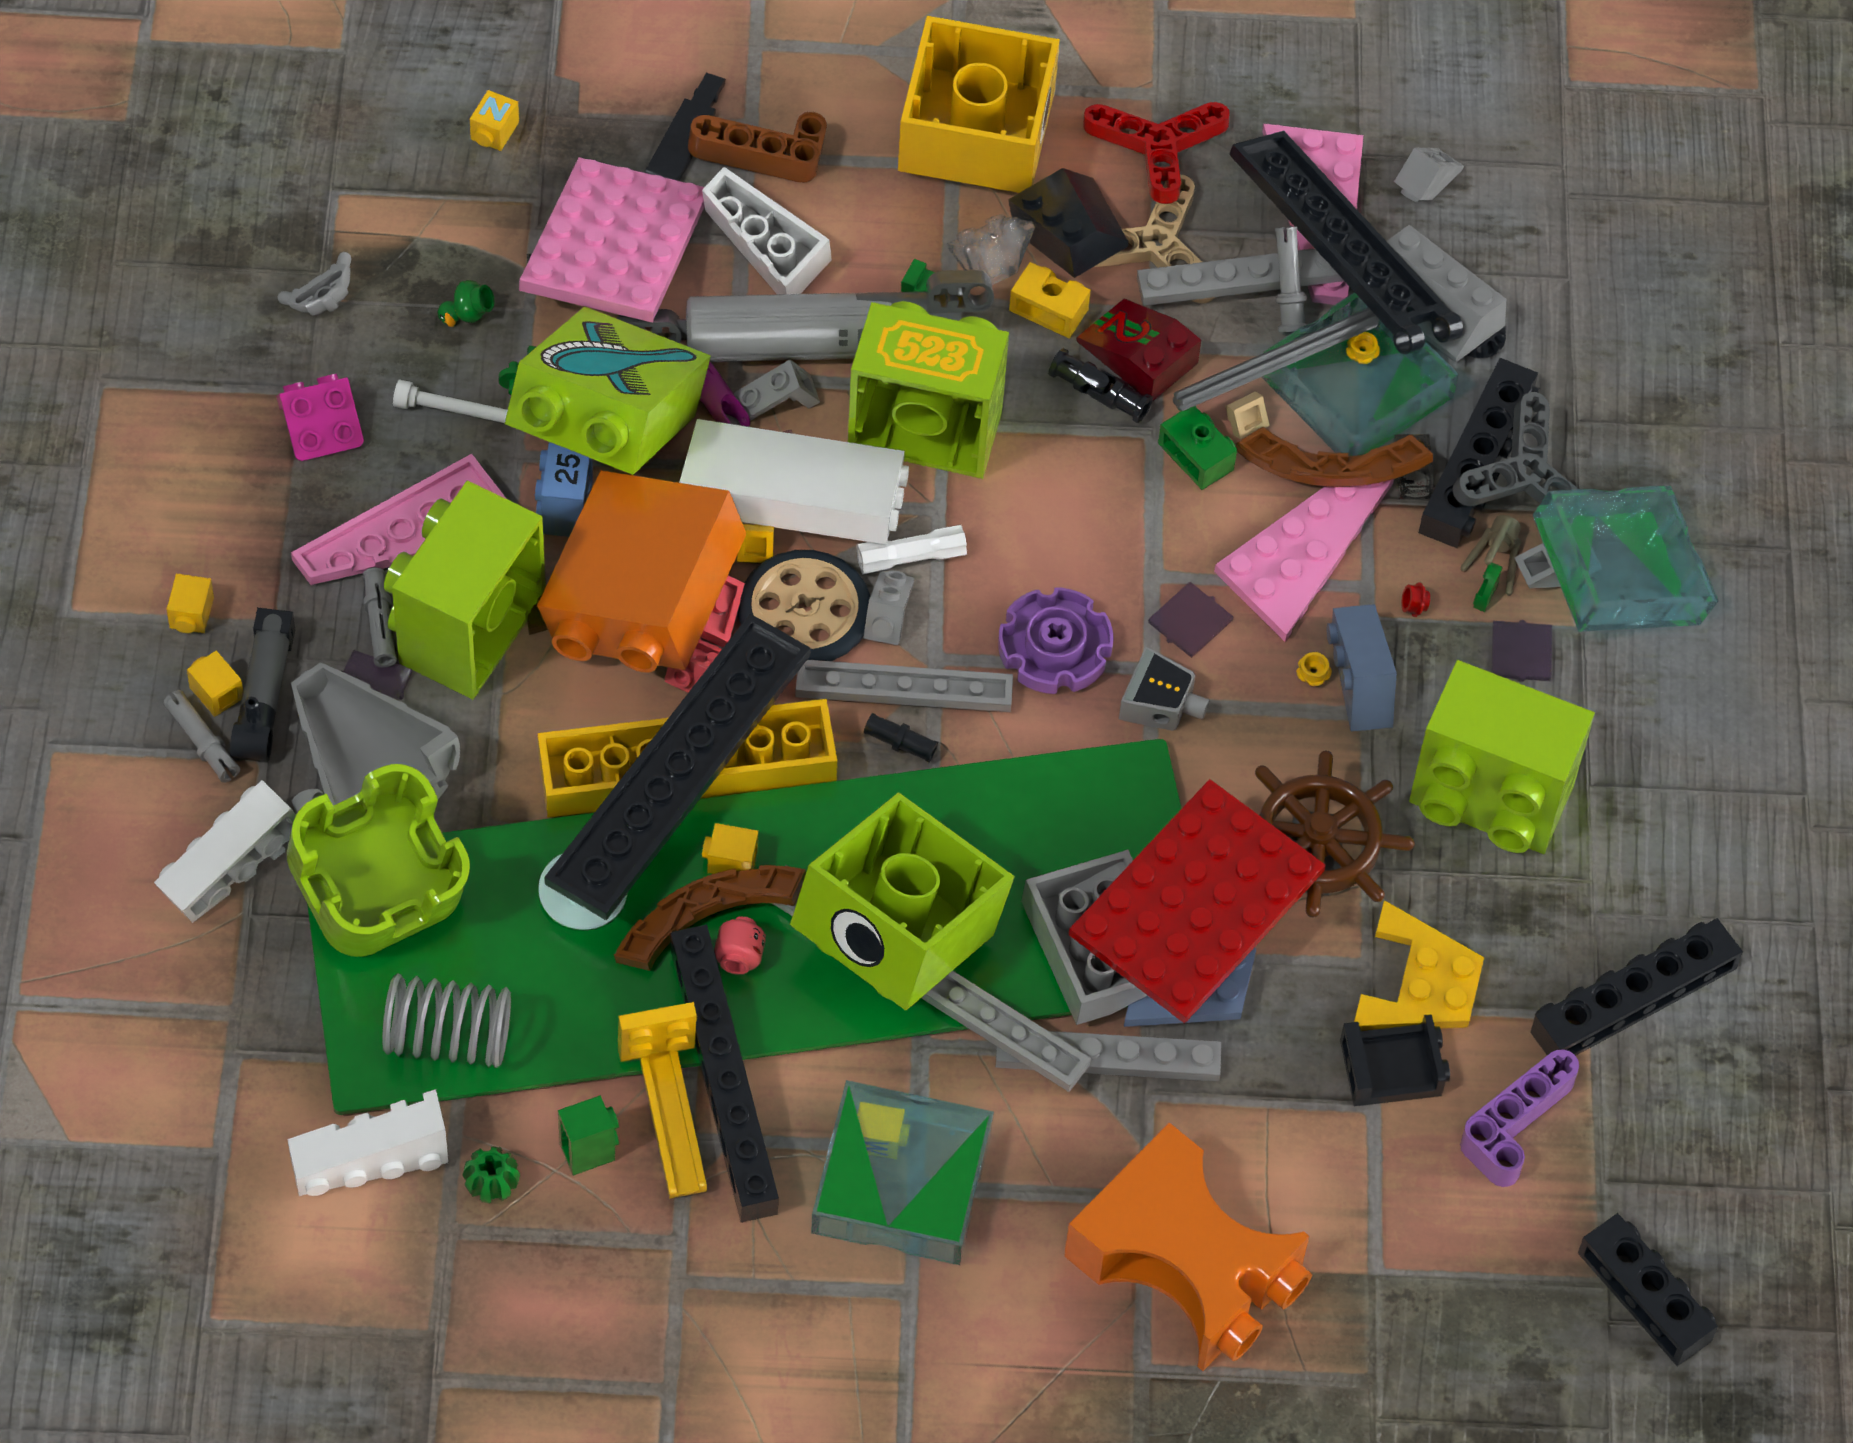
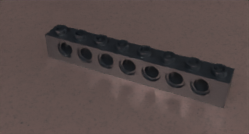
[670,924,779,1223]

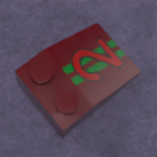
[1076,298,1201,401]

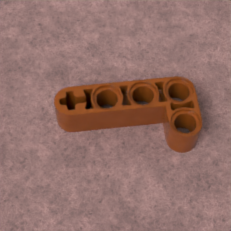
[688,112,827,183]

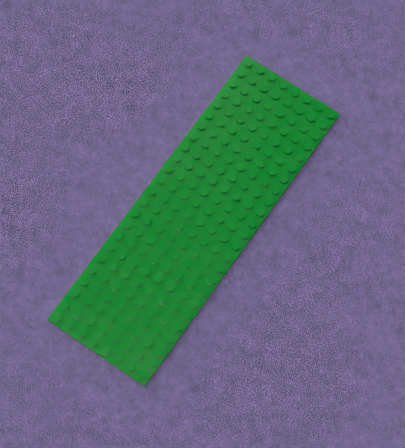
[307,739,1182,1115]

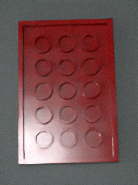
[1069,779,1325,1024]

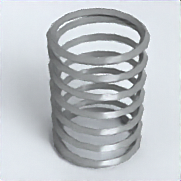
[382,973,511,1068]

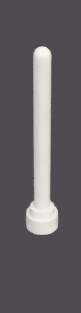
[393,379,508,423]

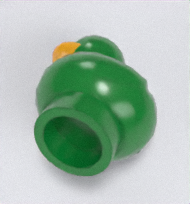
[437,280,495,327]

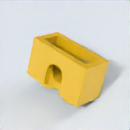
[1009,262,1091,339]

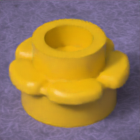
[1346,332,1380,364]
[1296,652,1332,686]

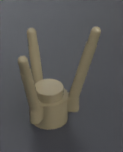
[1460,515,1522,595]

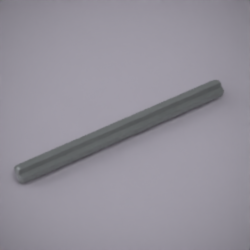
[1173,308,1379,411]

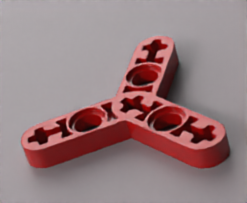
[1083,102,1230,204]

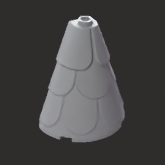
[291,662,460,806]

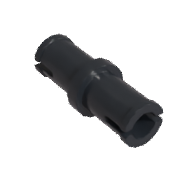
[863,713,939,763]

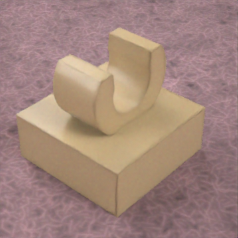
[1225,391,1270,440]

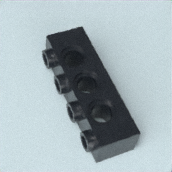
[1578,1213,1718,1367]

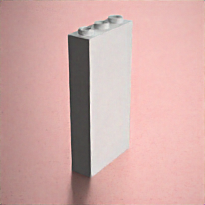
[679,419,909,545]

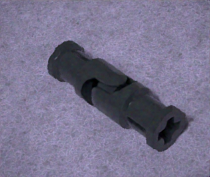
[1048,348,1153,423]

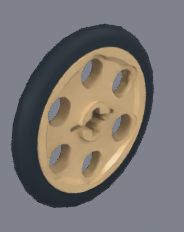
[738,550,871,661]

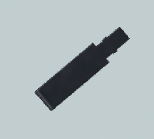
[644,72,726,181]

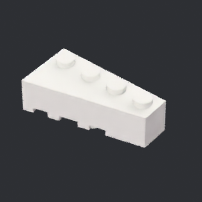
[702,167,832,294]
[154,780,296,923]
[287,1089,448,1196]

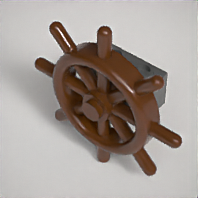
[1255,750,1415,918]

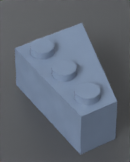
[1326,604,1397,731]

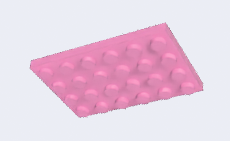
[519,158,705,323]

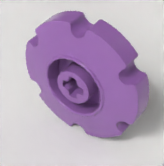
[998,587,1113,694]

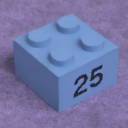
[535,442,593,537]

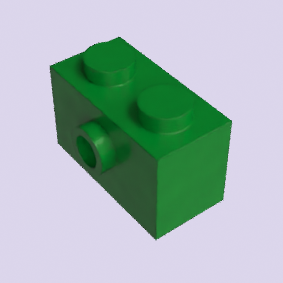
[1158,406,1237,490]
[558,1095,619,1176]

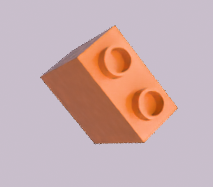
[537,470,746,673]

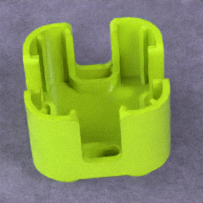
[287,764,470,957]

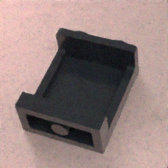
[1340,1014,1450,1107]

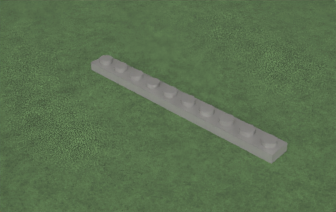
[772,865,1091,1092]

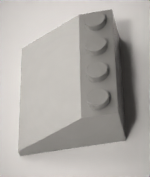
[1021,850,1147,1025]

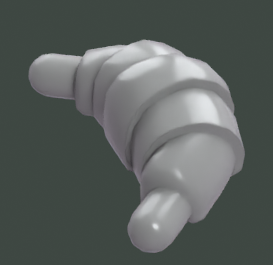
[278,252,351,316]

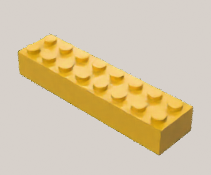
[537,699,837,818]

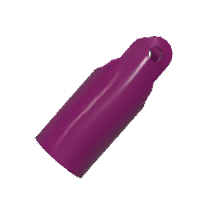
[700,362,750,427]

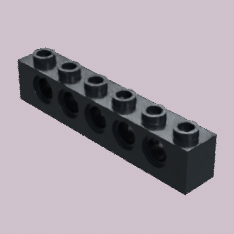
[1418,358,1540,548]
[1530,918,1743,1056]

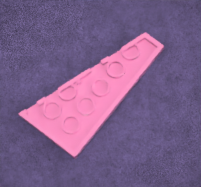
[1262,124,1364,306]
[291,454,508,585]
[1214,479,1394,642]

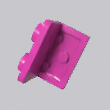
[276,373,364,461]

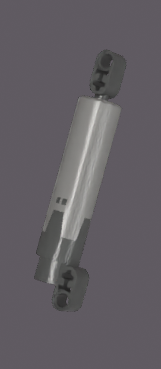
[616,270,994,362]

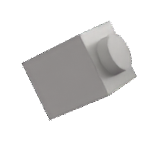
[1394,148,1464,202]

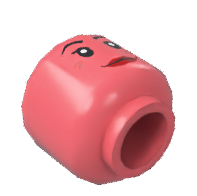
[714,916,766,974]

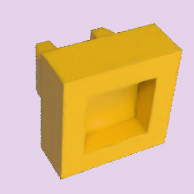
[737,524,774,563]

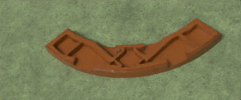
[1236,427,1433,487]
[614,865,806,971]

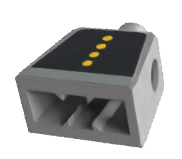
[1119,647,1210,731]

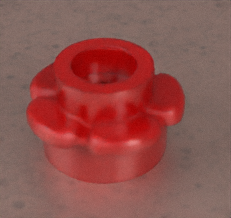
[1401,582,1430,617]

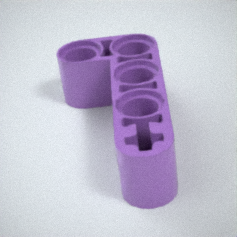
[1460,1049,1579,1187]

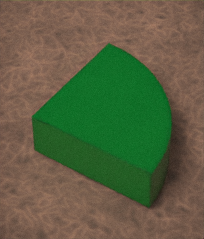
[1473,562,1502,612]

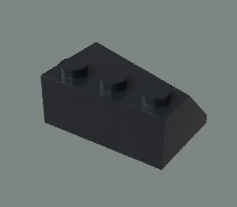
[1008,168,1129,278]

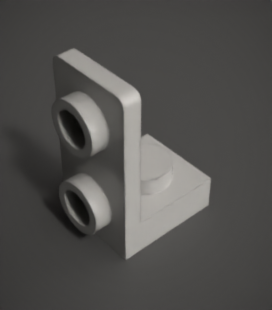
[734,360,820,421]

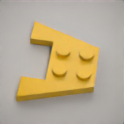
[1354,900,1484,1031]

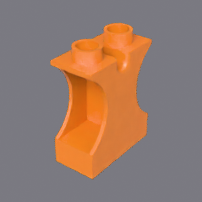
[1064,1123,1312,1371]

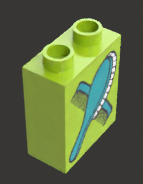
[504,306,711,475]

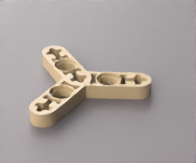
[1093,174,1215,304]

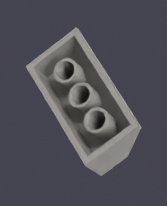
[1387,225,1507,362]

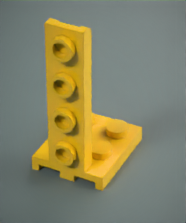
[618,1002,707,1199]

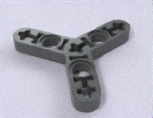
[1453,392,1600,527]

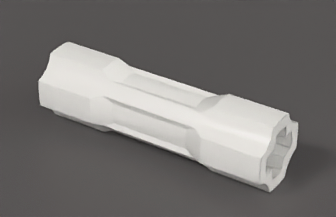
[856,525,967,575]

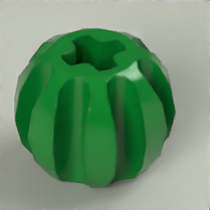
[462,1146,520,1203]

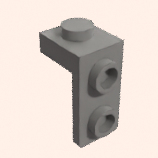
[863,570,914,645]

